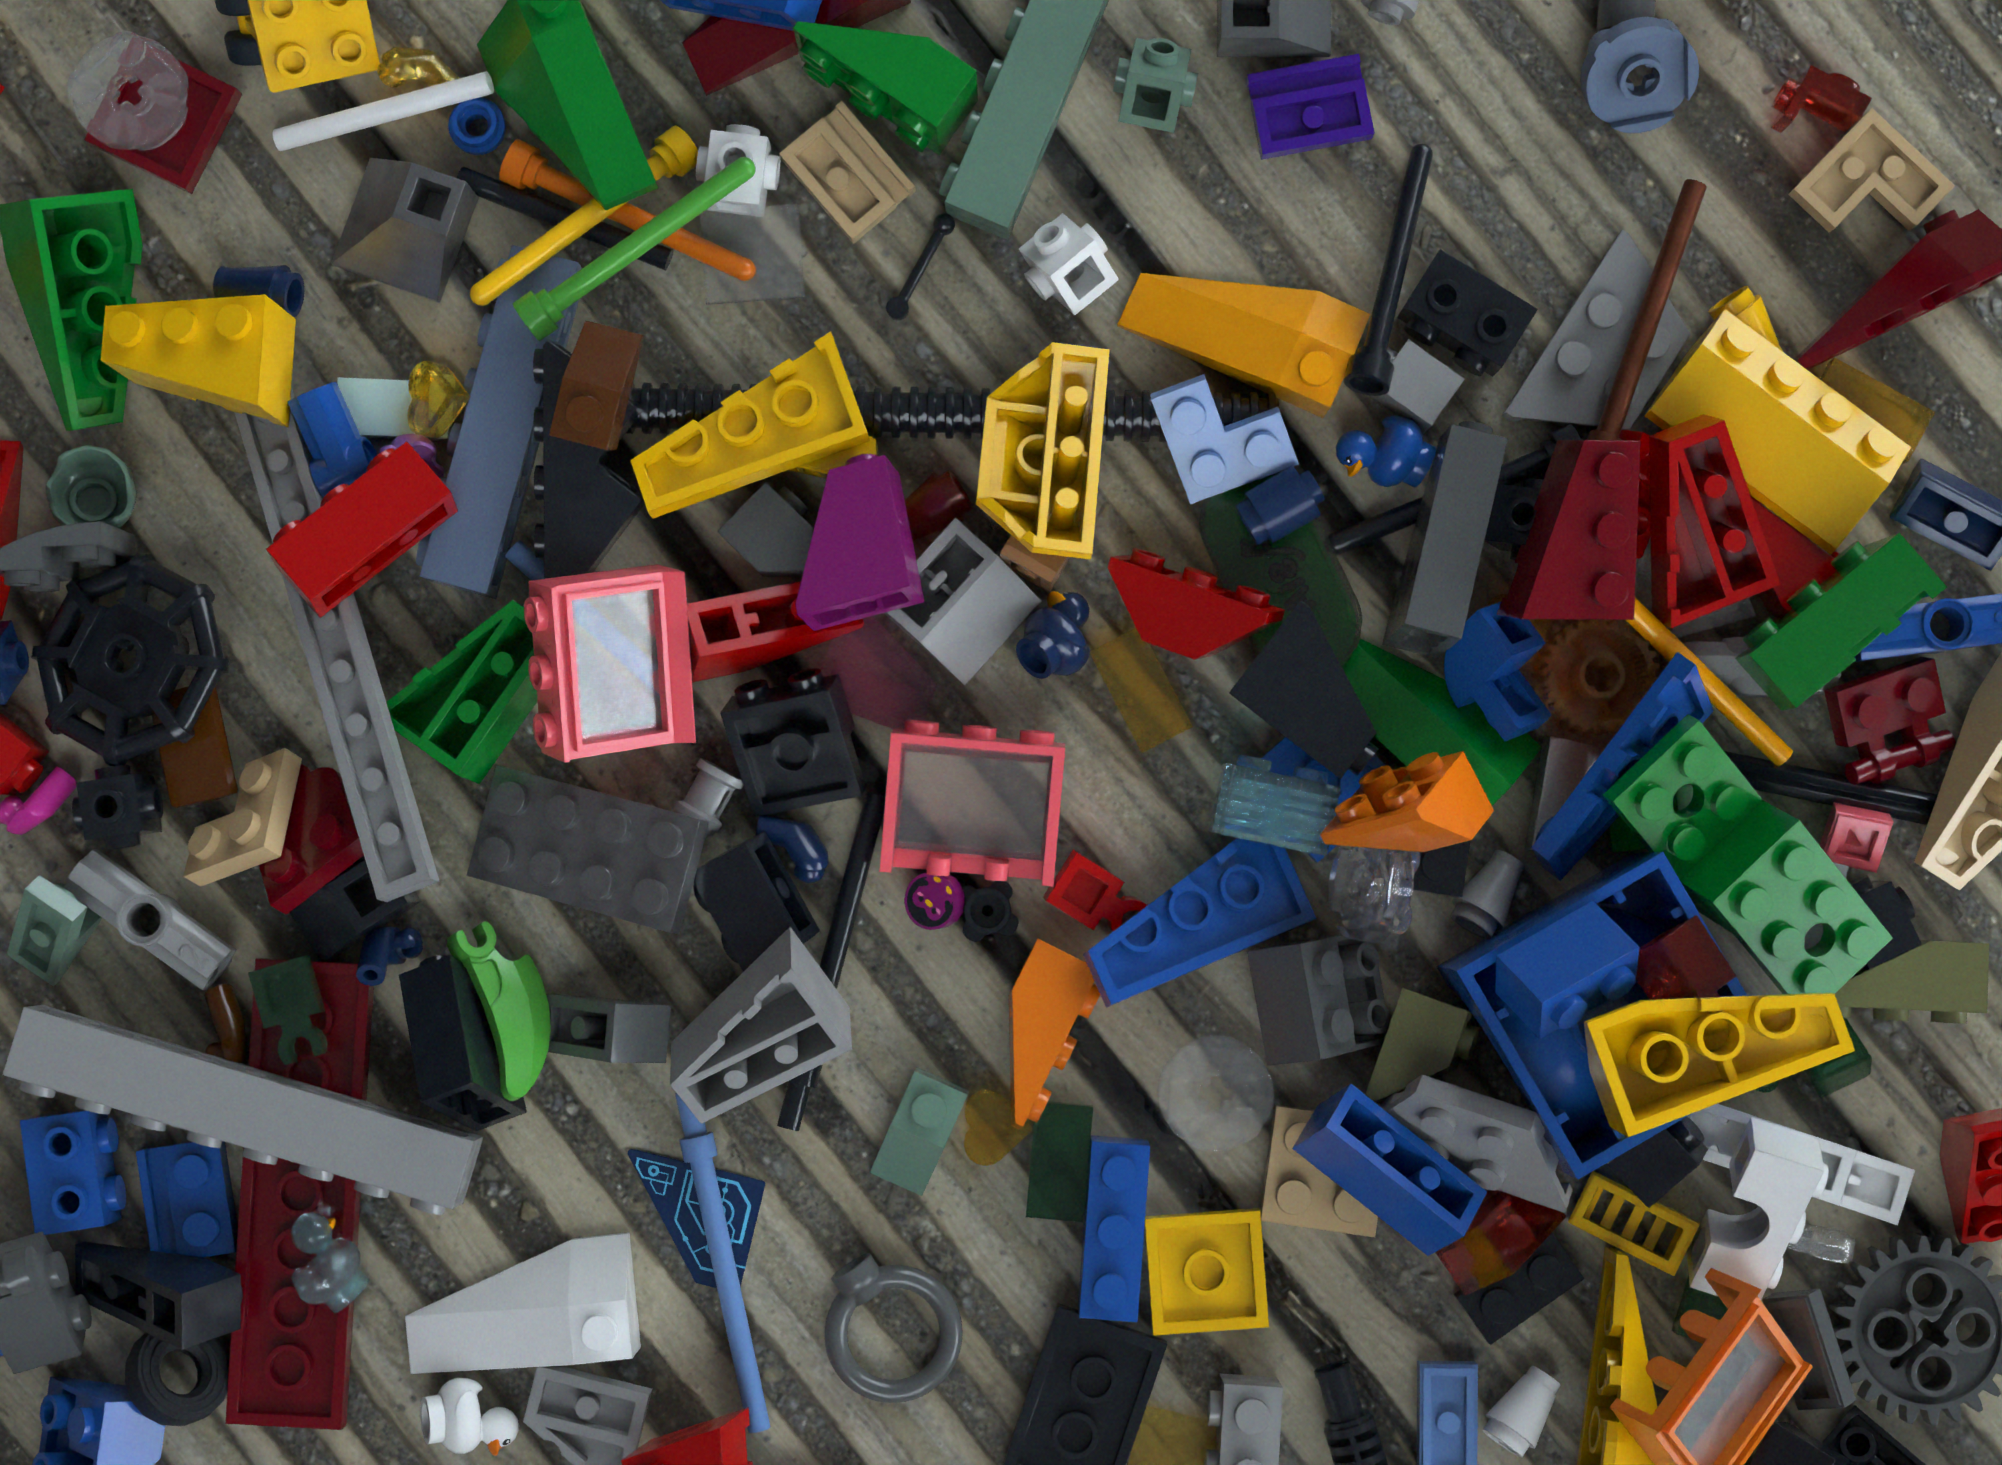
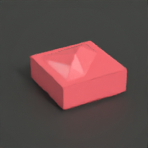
[1820,802,1894,873]

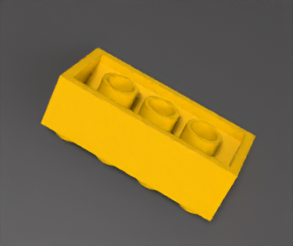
[1645,309,1911,554]

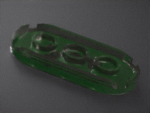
[1199,472,1362,667]

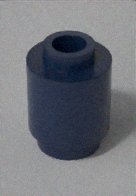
[1235,466,1325,545]

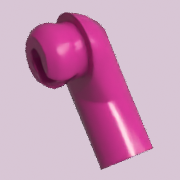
[0,767,78,835]

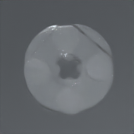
[67,31,190,151]
[1328,846,1420,943]
[1157,1035,1274,1151]

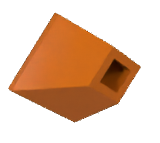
[1320,751,1494,852]

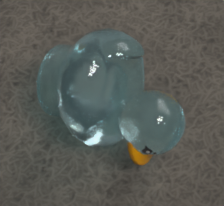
[291,1212,370,1313]

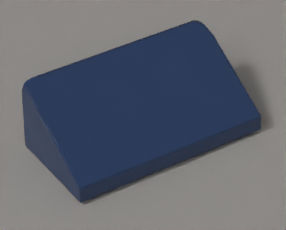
[1890,459,2002,571]

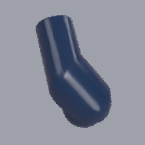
[356,927,423,986]

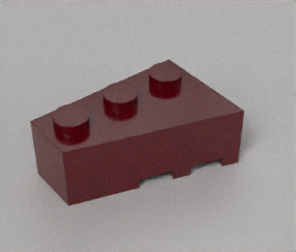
[1497,440,1641,620]

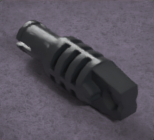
[1314,1360,1388,1465]

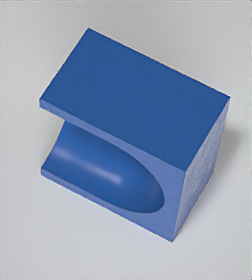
[1436,852,1747,1180]

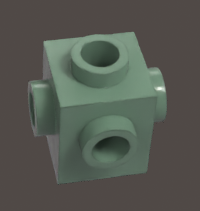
[1113,38,1198,133]

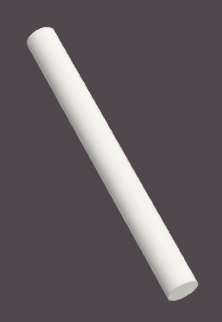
[273,71,494,151]

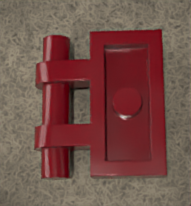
[1824,657,1956,785]

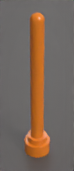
[499,139,756,281]

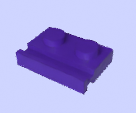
[1246,54,1375,160]

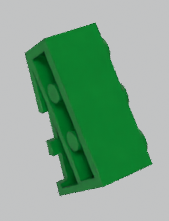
[386,600,578,784]

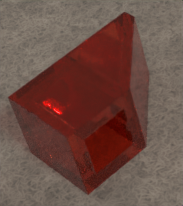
[1435,1191,1567,1296]

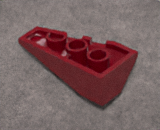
[1793,209,2002,370]

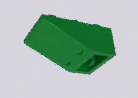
[793,21,978,155]

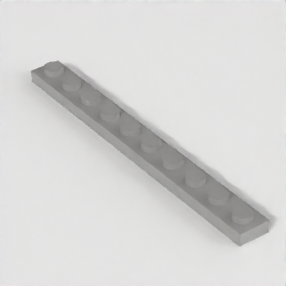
[234,385,440,902]

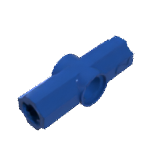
[287,382,378,498]
[1855,593,2002,662]

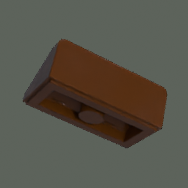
[152,686,238,808]

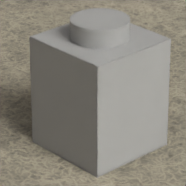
[1370,339,1465,434]

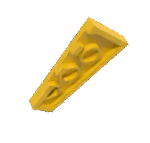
[631,331,870,519]

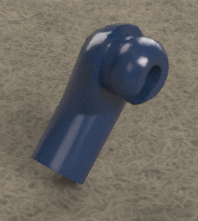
[755,815,829,883]

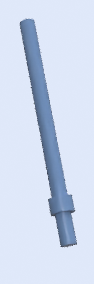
[675,1093,771,1433]

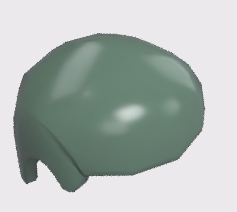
[46,445,137,529]

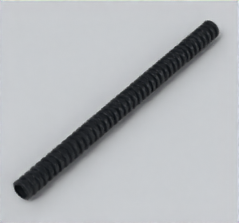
[626,383,1280,442]

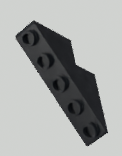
[533,340,645,579]

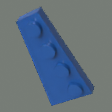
[1531,652,1714,881]
[1083,813,1317,1008]

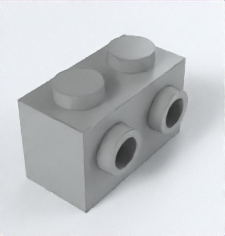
[1204,1373,1283,1465]

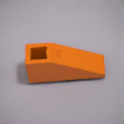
[1008,939,1100,1129]

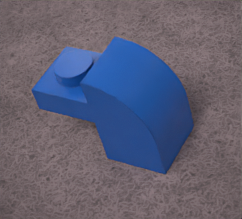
[1444,602,1552,742]

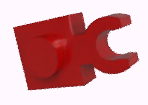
[1043,849,1148,932]

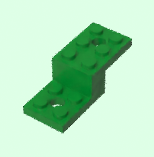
[1603,714,1893,994]

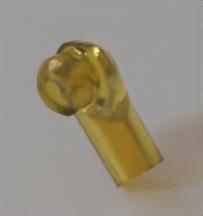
[377,47,459,88]

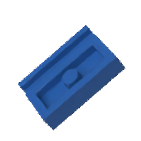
[136,1141,238,1258]

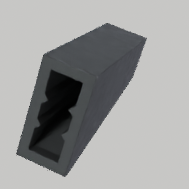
[1382,421,1508,659]

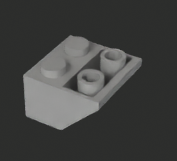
[884,518,1041,686]

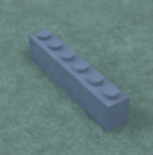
[416,245,582,599]

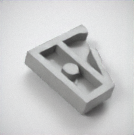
[523,1366,652,1465]

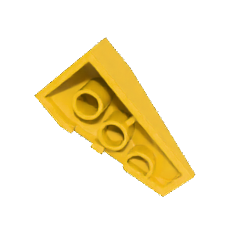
[1577,1247,1658,1465]

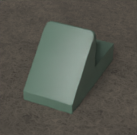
[7,875,102,987]

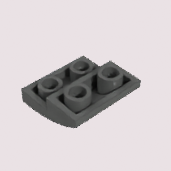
[0,521,135,592]

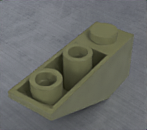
[1835,940,1989,1024]

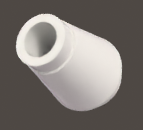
[1482,1366,1561,1458]

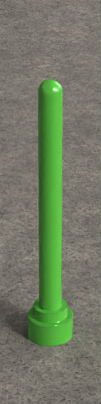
[512,157,756,342]

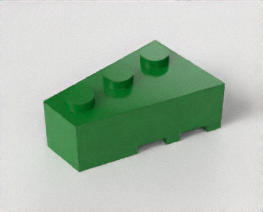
[1735,533,1947,711]

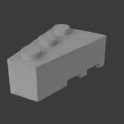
[670,927,852,1124]

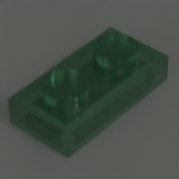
[1026,1101,1093,1222]

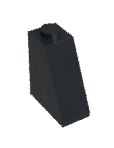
[1229,600,1378,779]
[399,955,527,1131]

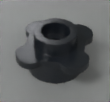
[962,881,1019,942]

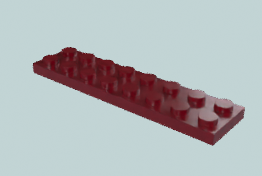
[225,958,374,1430]

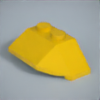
[976,342,1110,560]

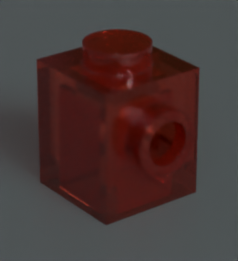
[1636,915,1736,1000]

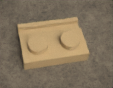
[779,101,916,244]

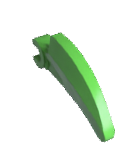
[447,921,551,1101]

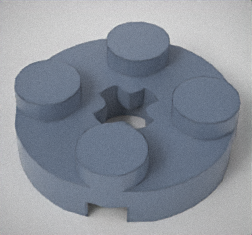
[1580,17,1699,133]

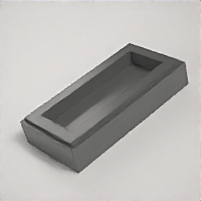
[1762,1288,1856,1410]

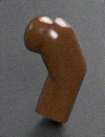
[204,984,247,1064]

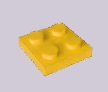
[1145,1208,1269,1336]

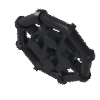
[31,553,230,766]

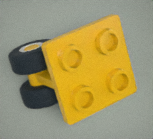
[215,0,380,93]

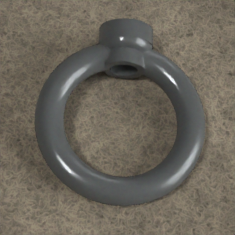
[824,1253,963,1403]

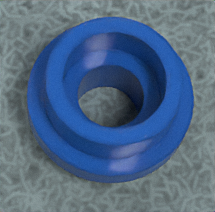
[448,97,506,155]

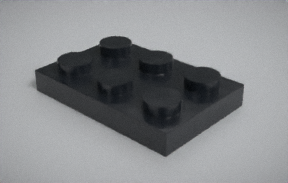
[1002,1303,1167,1465]

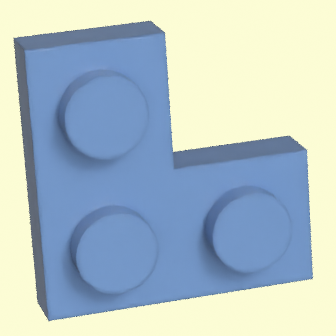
[1150,374,1299,504]

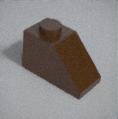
[549,321,644,450]

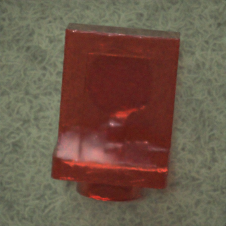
[1771,65,1872,133]

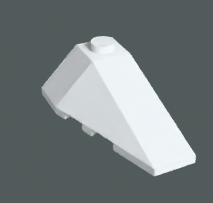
[405,1233,641,1374]

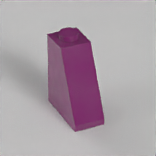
[795,454,925,631]

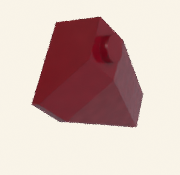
[682,0,911,96]

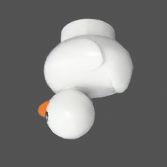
[420,1378,519,1456]

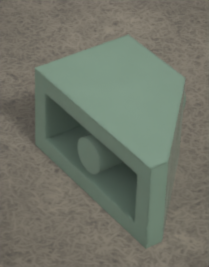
[870,1067,969,1196]

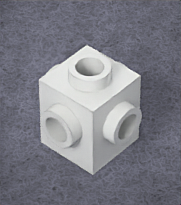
[696,124,781,217]
[1019,213,1119,315]

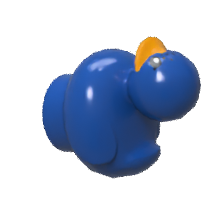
[1336,415,1436,488]

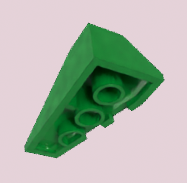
[477,0,659,210]
[0,189,143,431]
[1339,636,1542,806]

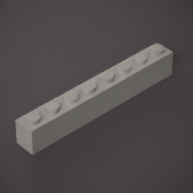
[3,1005,484,1215]

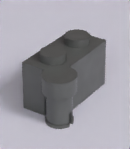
[0,1231,92,1374]

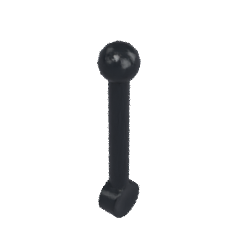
[886,213,955,320]

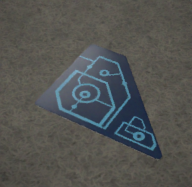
[628,1149,765,1288]

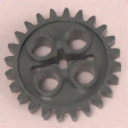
[1829,1232,2002,1426]

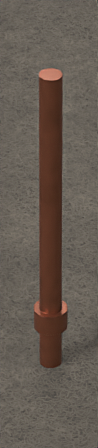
[1587,179,1707,441]

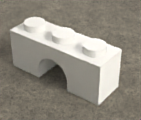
[1687,1117,1829,1300]

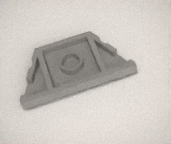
[1501,230,1691,430]
[1380,1074,1572,1213]

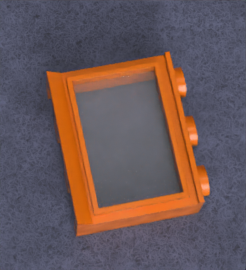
[1610,1268,1813,1465]

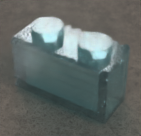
[1209,755,1341,856]

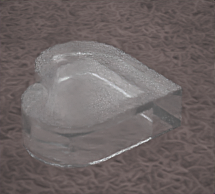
[1787,1223,1856,1263]

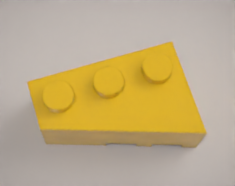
[101,294,296,428]

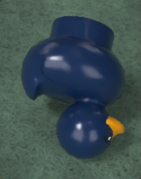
[1016,591,1090,679]

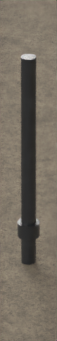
[777,792,885,1131]

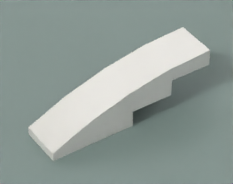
[1687,1104,1915,1226]

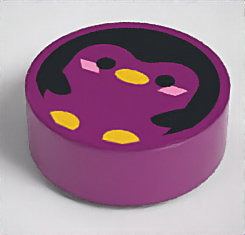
[904,873,965,930]

